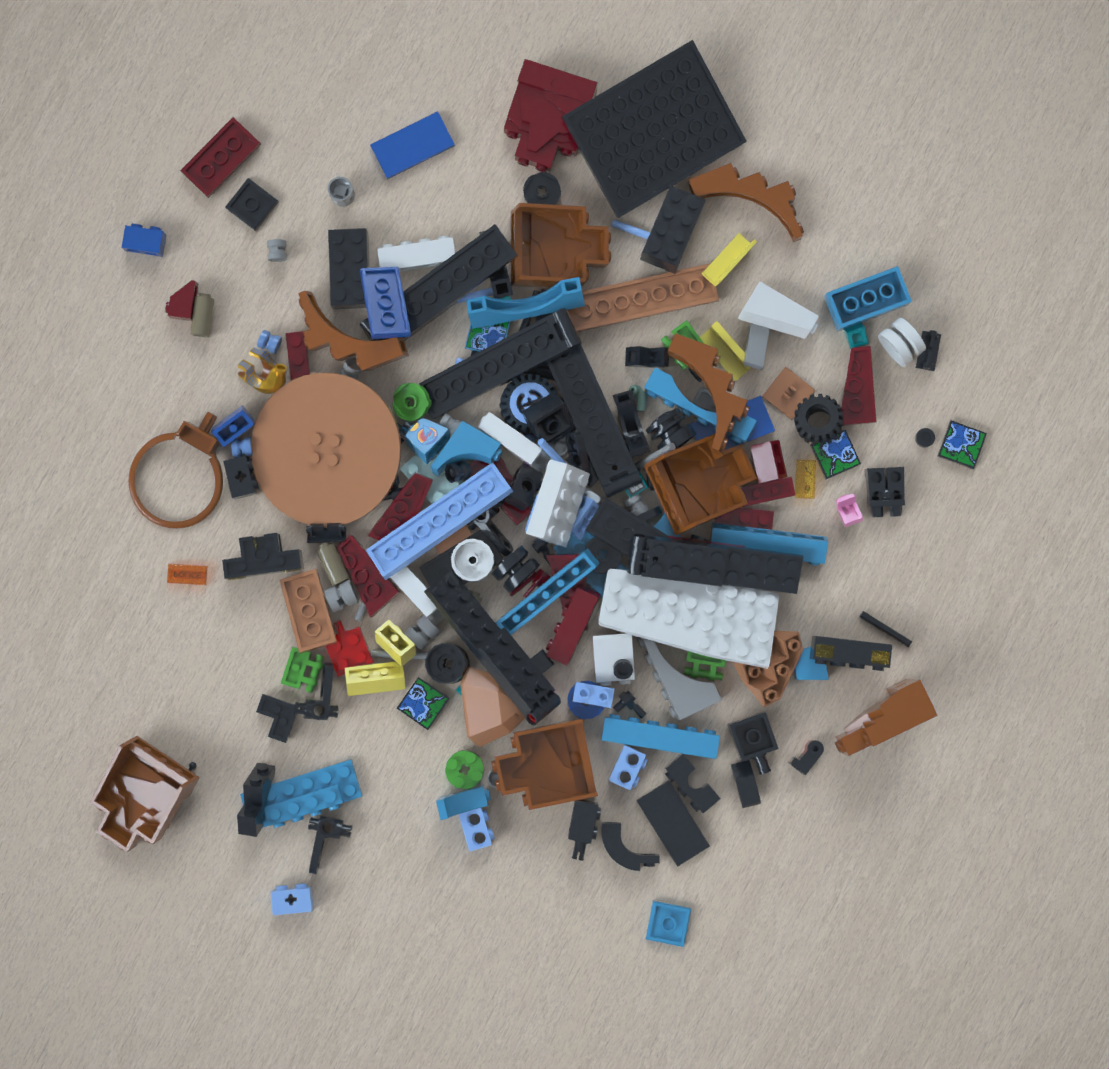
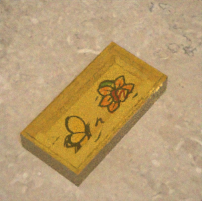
[795,460,816,499]

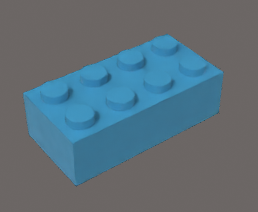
[824,266,912,332]

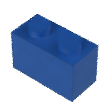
[121,223,166,257]
[212,405,254,447]

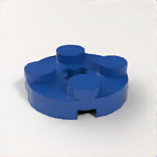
[567,681,604,719]

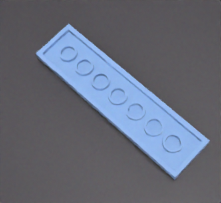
[366,462,513,580]

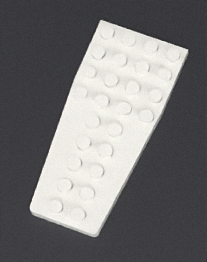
[598,569,780,669]

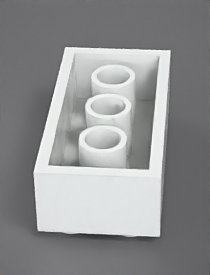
[526,460,590,547]

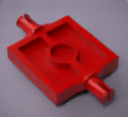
[326,620,374,677]

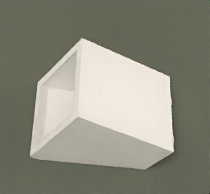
[592,633,635,686]

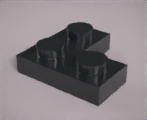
[256,694,299,743]

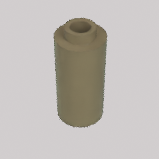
[190,293,214,337]
[316,542,350,587]

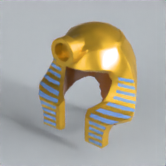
[238,347,287,394]

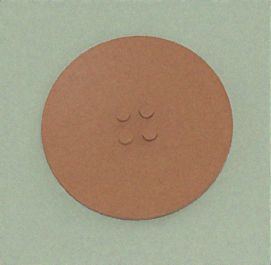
[251,373,401,527]

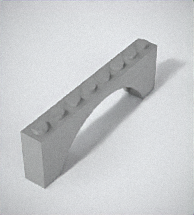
[636,637,722,720]

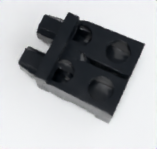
[864,467,905,518]

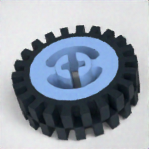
[499,374,560,435]

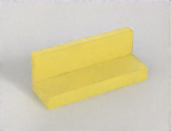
[702,233,757,287]
[700,321,752,381]
[345,662,405,696]

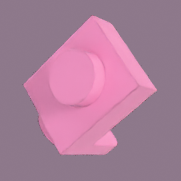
[836,494,863,527]

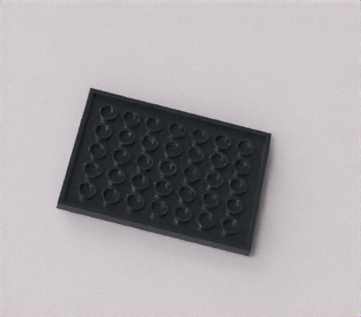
[561,40,747,218]

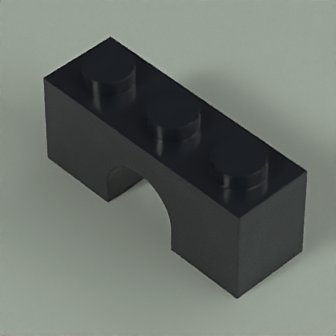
[665,753,721,813]

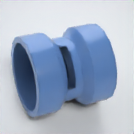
[257,330,282,355]
[231,437,253,458]

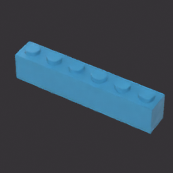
[710,523,828,565]
[496,548,599,635]
[601,714,720,759]

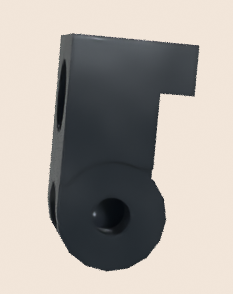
[788,740,824,775]

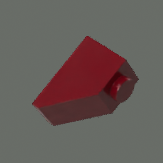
[165,280,199,321]

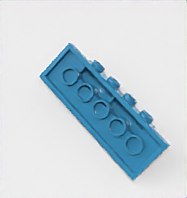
[240,759,363,828]

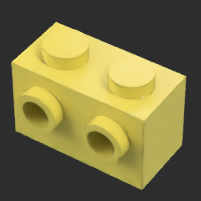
[375,620,416,667]

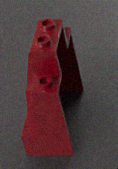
[504,59,598,172]

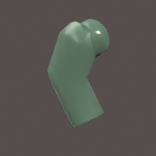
[629,385,647,412]

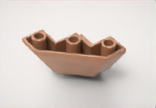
[732,631,803,707]
[460,667,525,747]

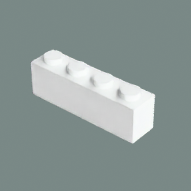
[377,236,455,272]

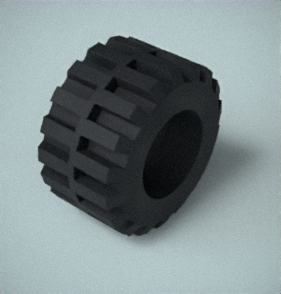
[794,394,844,446]

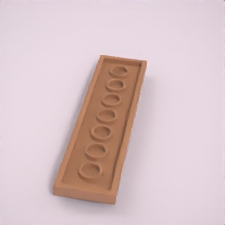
[567,263,719,332]

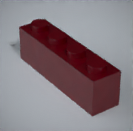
[546,584,601,666]

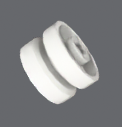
[878,317,926,367]
[451,539,494,582]

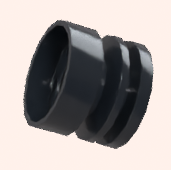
[645,408,696,450]
[425,643,470,684]

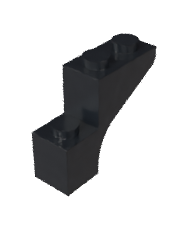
[237,763,275,837]

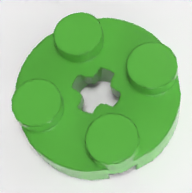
[392,383,432,421]
[445,750,484,789]

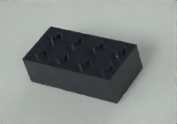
[640,185,706,274]
[328,228,370,309]

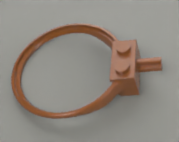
[128,412,223,529]

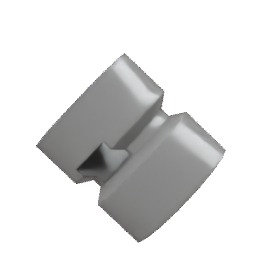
[328,177,355,207]
[324,580,359,613]
[405,615,441,650]

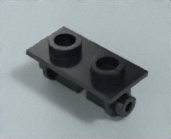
[915,330,941,371]
[306,523,346,543]

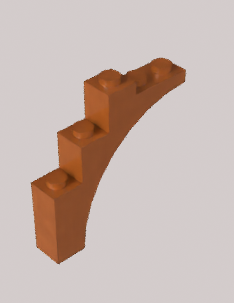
[688,163,804,242]
[298,291,409,371]
[668,333,750,454]

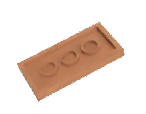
[279,569,337,654]

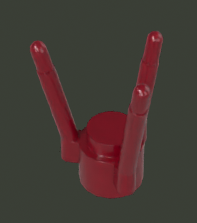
[510,569,551,618]

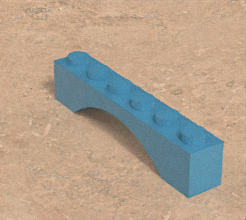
[466,277,585,329]
[644,367,757,444]

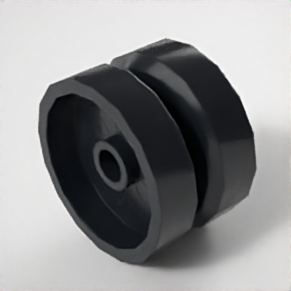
[491,545,540,593]

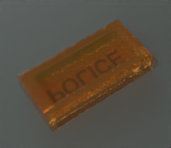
[167,564,208,585]

